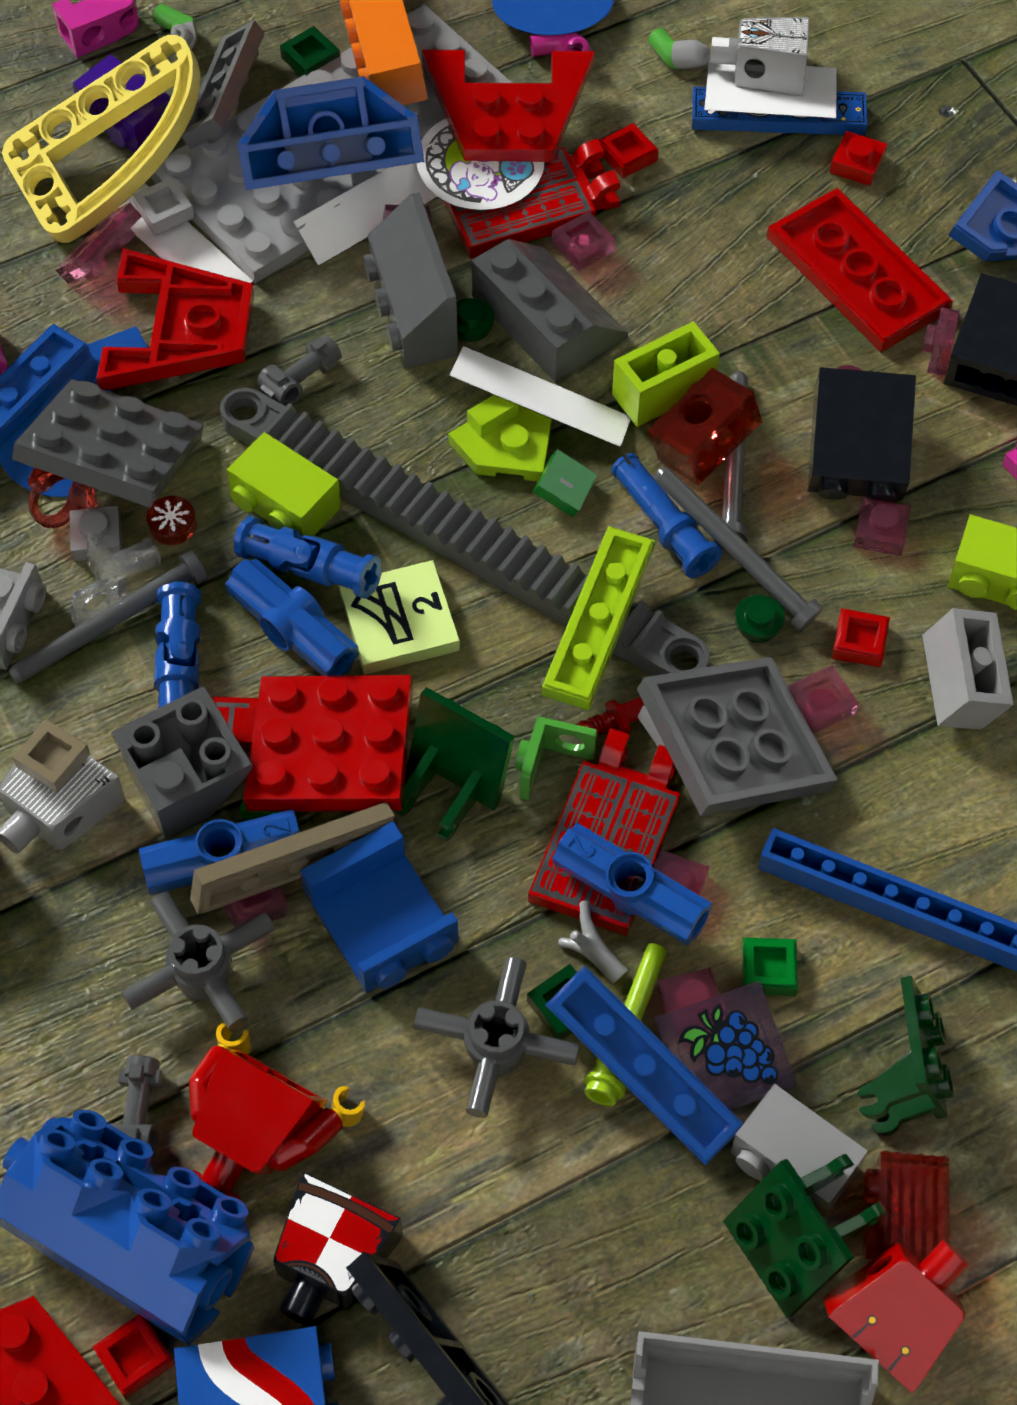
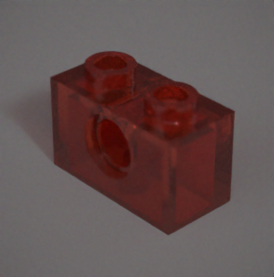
[648,368,763,486]

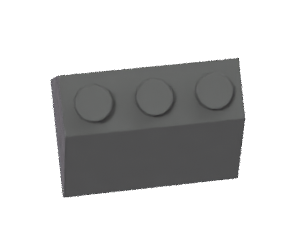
[363,192,458,368]
[471,239,628,383]

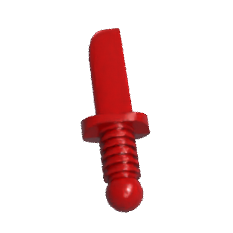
[575,697,644,736]

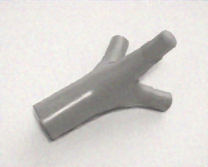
[558,901,628,984]

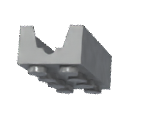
[630,1331,879,1405]

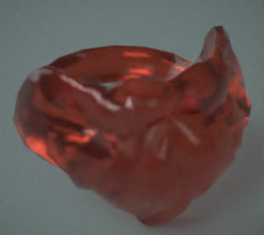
[28,468,97,529]

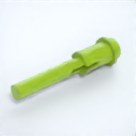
[583,943,667,1106]

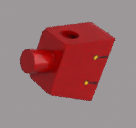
[823,1239,970,1393]

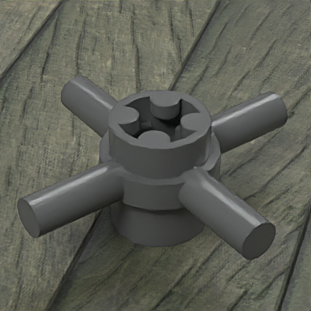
[121,892,275,1031]
[414,957,580,1118]

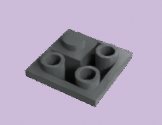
[111,686,253,840]

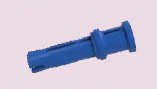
[611,453,722,578]

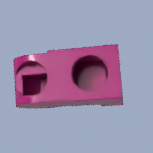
[52,0,140,58]

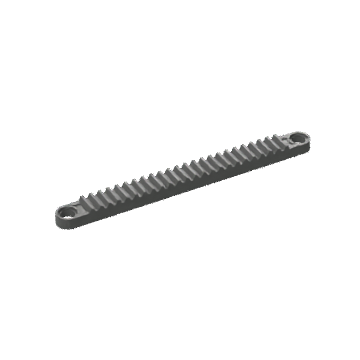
[220,388,710,676]

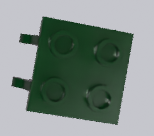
[395,687,515,841]
[857,976,954,1136]
[723,1154,888,1318]

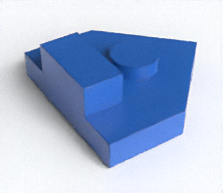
[948,170,1017,261]

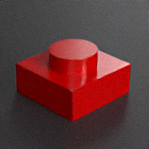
[830,131,887,186]

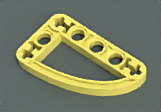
[2,35,200,243]

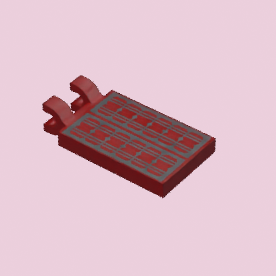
[443,138,620,259]
[528,728,680,936]

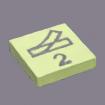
[338,560,460,675]

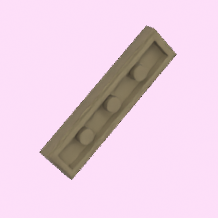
[190,802,395,914]

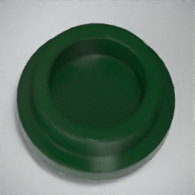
[456,298,494,342]
[735,595,785,643]

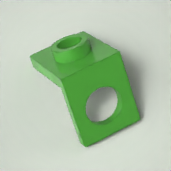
[515,716,597,801]

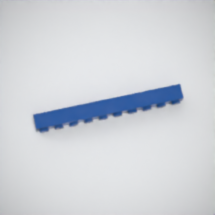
[758,828,1017,972]

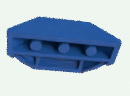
[237,76,425,190]

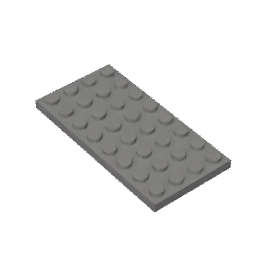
[151,4,512,284]

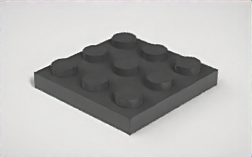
[12,379,204,507]
[637,657,838,817]

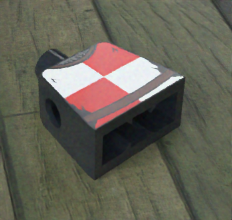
[273,1172,403,1326]

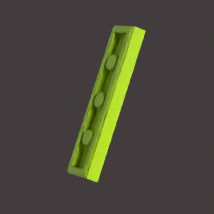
[541,526,655,711]

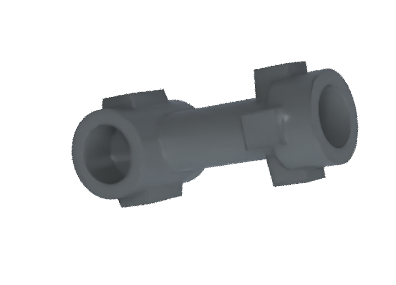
[257,335,342,406]
[110,1055,164,1159]

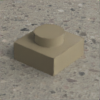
[13,719,90,793]

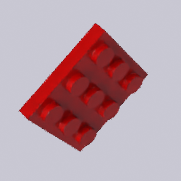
[243,675,413,812]

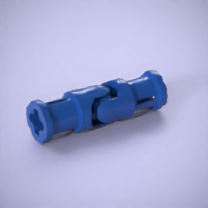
[234,515,382,599]
[154,582,201,708]

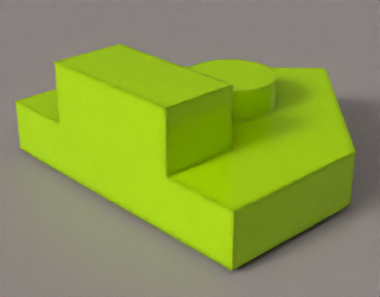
[448,394,552,482]

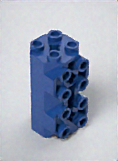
[0,1110,254,1346]

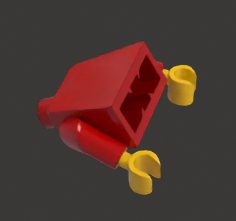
[189,1023,366,1193]

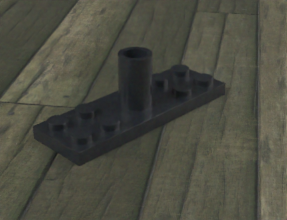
[346,1252,510,1405]

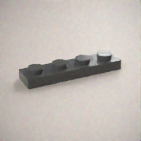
[181,20,265,149]

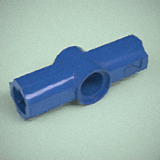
[225,558,359,676]
[138,809,300,895]
[552,823,713,946]

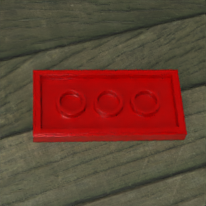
[767,188,953,353]

